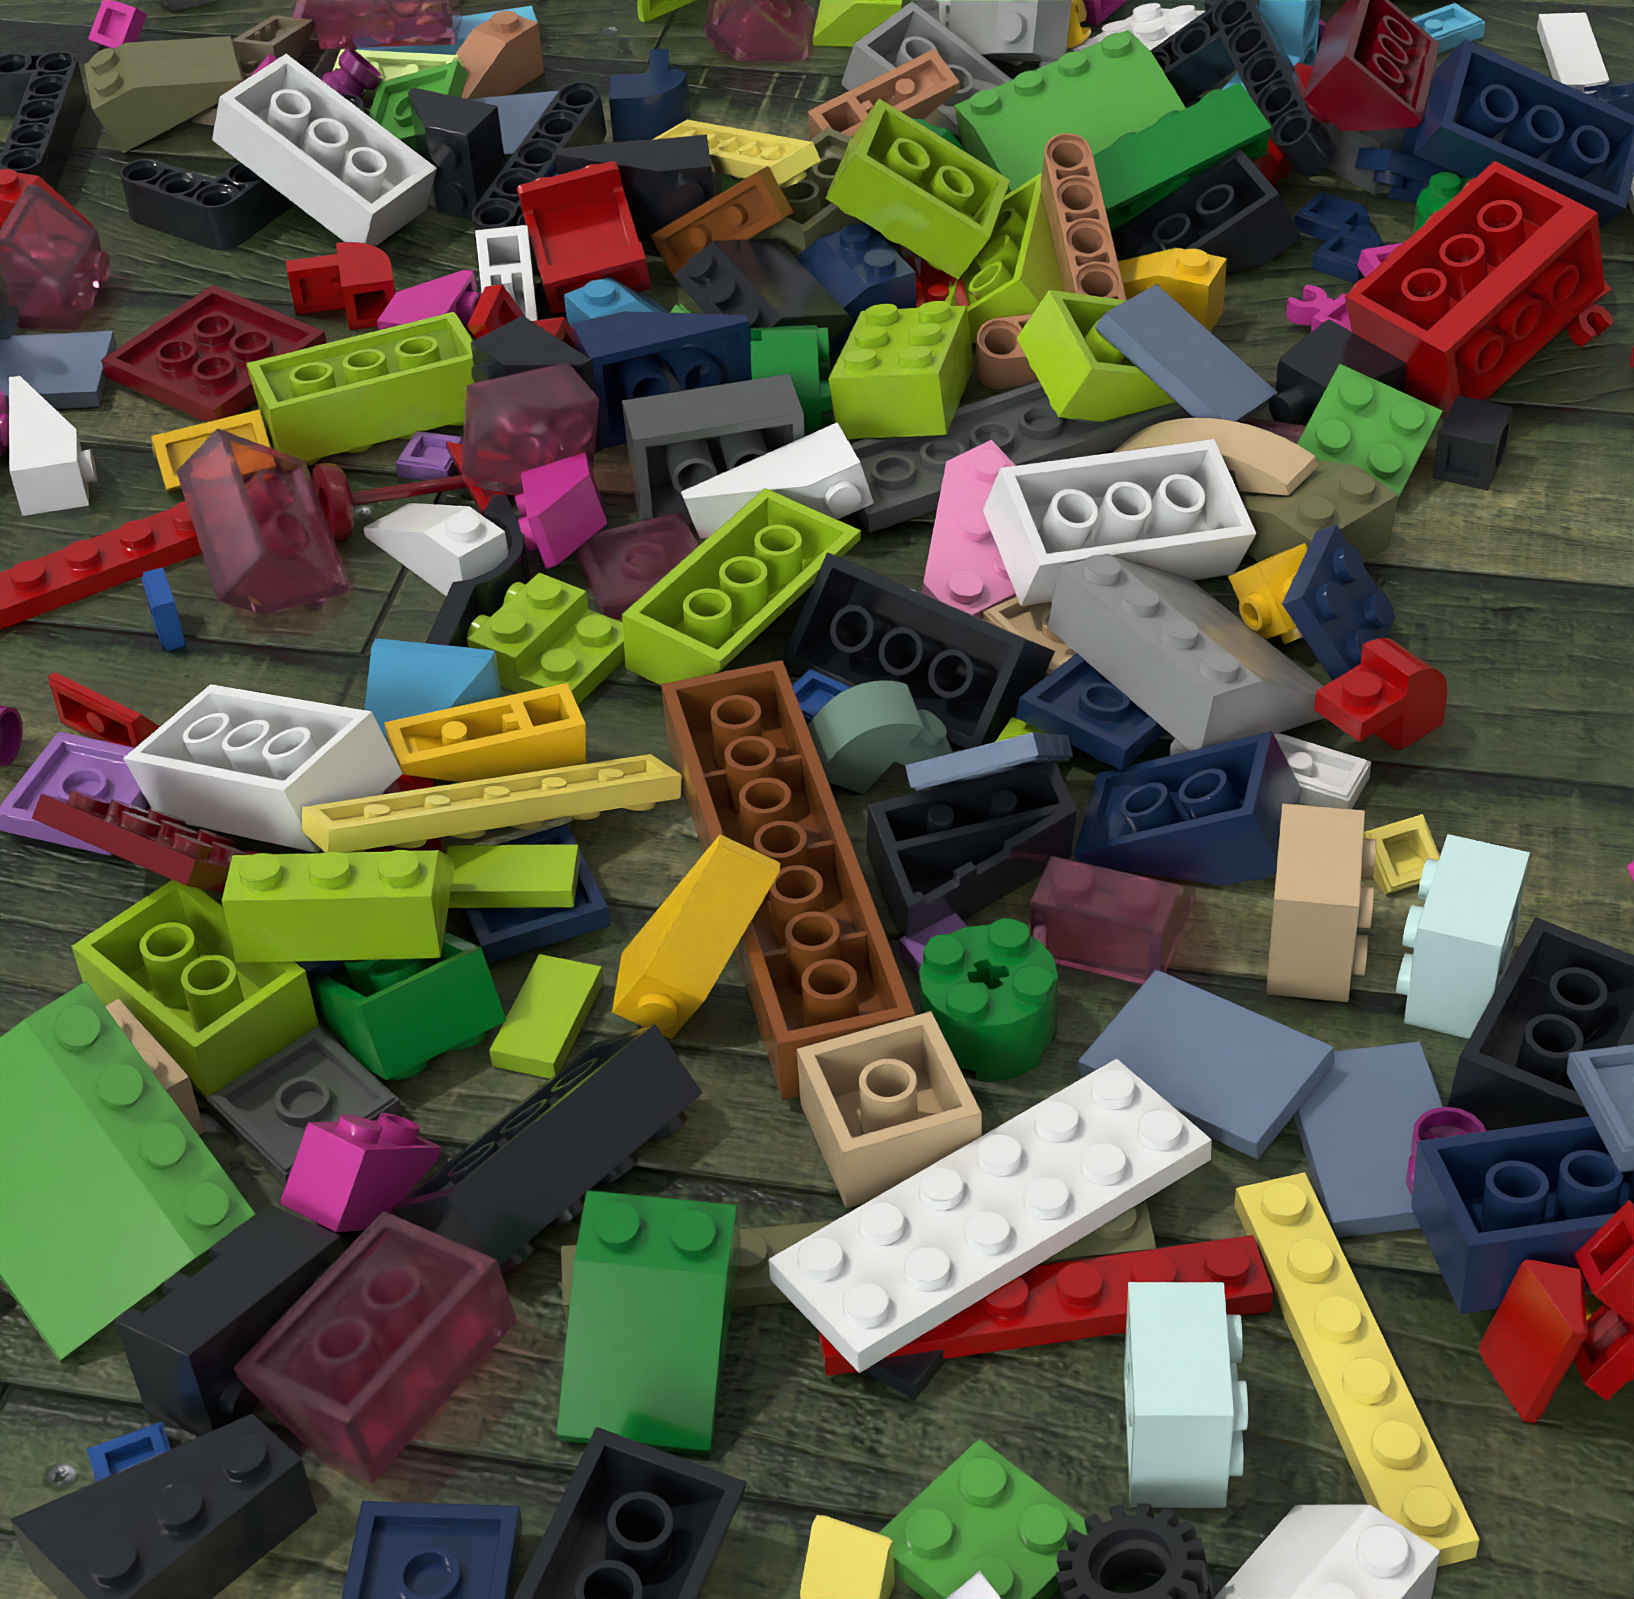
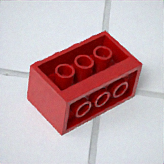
[1345,161,1605,419]

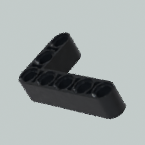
[1151,0,1335,175]
[0,51,87,191]
[472,81,607,275]
[120,94,365,250]

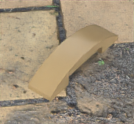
[1112,418,1318,496]

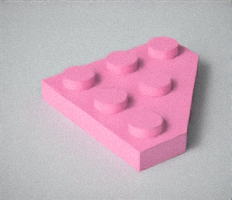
[922,440,1017,619]

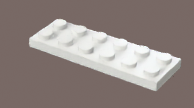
[768,1059,1212,1373]

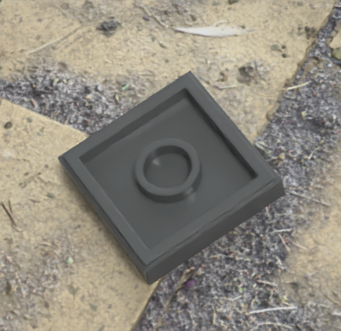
[206,1026,403,1187]

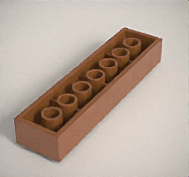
[661,660,915,1100]

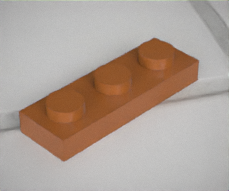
[650,166,794,281]

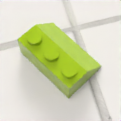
[222,850,454,963]

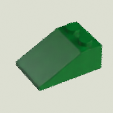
[307,932,507,1080]
[556,1190,741,1456]

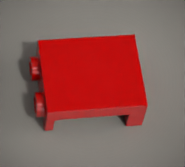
[517,161,652,315]

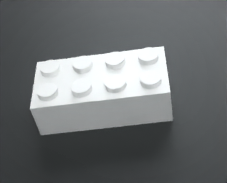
[212,54,437,247]
[983,439,1256,606]
[123,684,403,853]

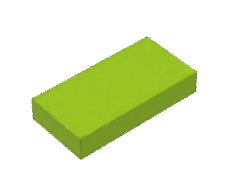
[447,845,580,908]
[489,954,604,1079]

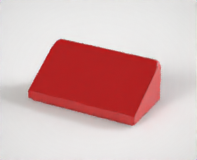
[48,672,160,748]
[1479,1260,1588,1424]

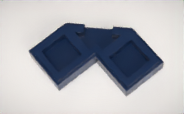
[1294,192,1384,284]

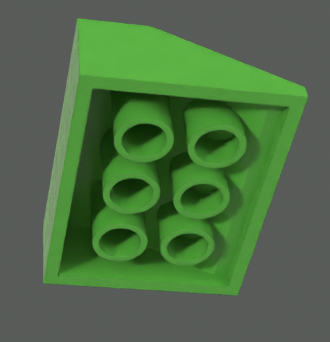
[954,30,1186,195]
[0,981,255,1362]

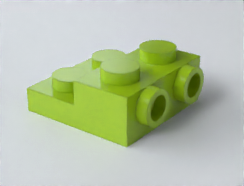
[467,573,625,706]

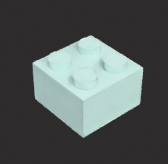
[1396,834,1530,1039]
[1124,1282,1248,1508]

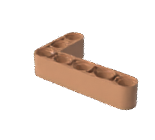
[974,133,1126,389]

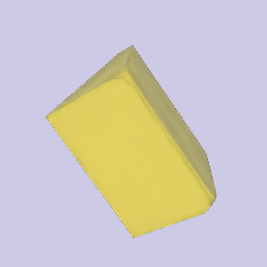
[1363,814,1440,895]
[800,1515,895,1599]

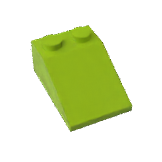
[1017,290,1176,422]

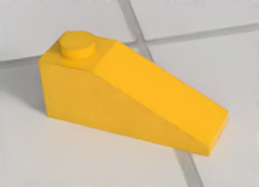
[1118,248,1227,332]
[384,683,587,783]
[612,834,780,1039]

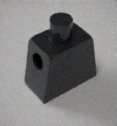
[1269,319,1406,427]

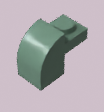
[807,681,952,795]

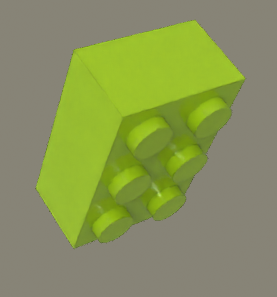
[825,99,1010,280]
[829,301,974,439]
[71,880,319,1099]

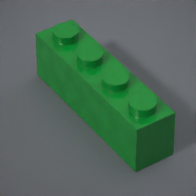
[1093,82,1272,233]

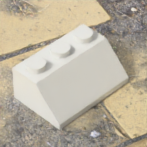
[1214,1505,1440,1599]

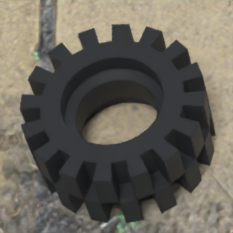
[1056,1503,1214,1599]

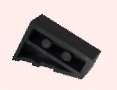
[866,761,1077,939]
[114,1204,352,1437]
[10,1414,317,1599]

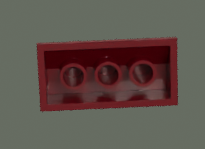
[1303,0,1439,131]

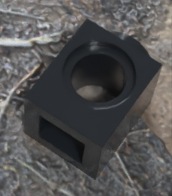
[1433,395,1513,491]

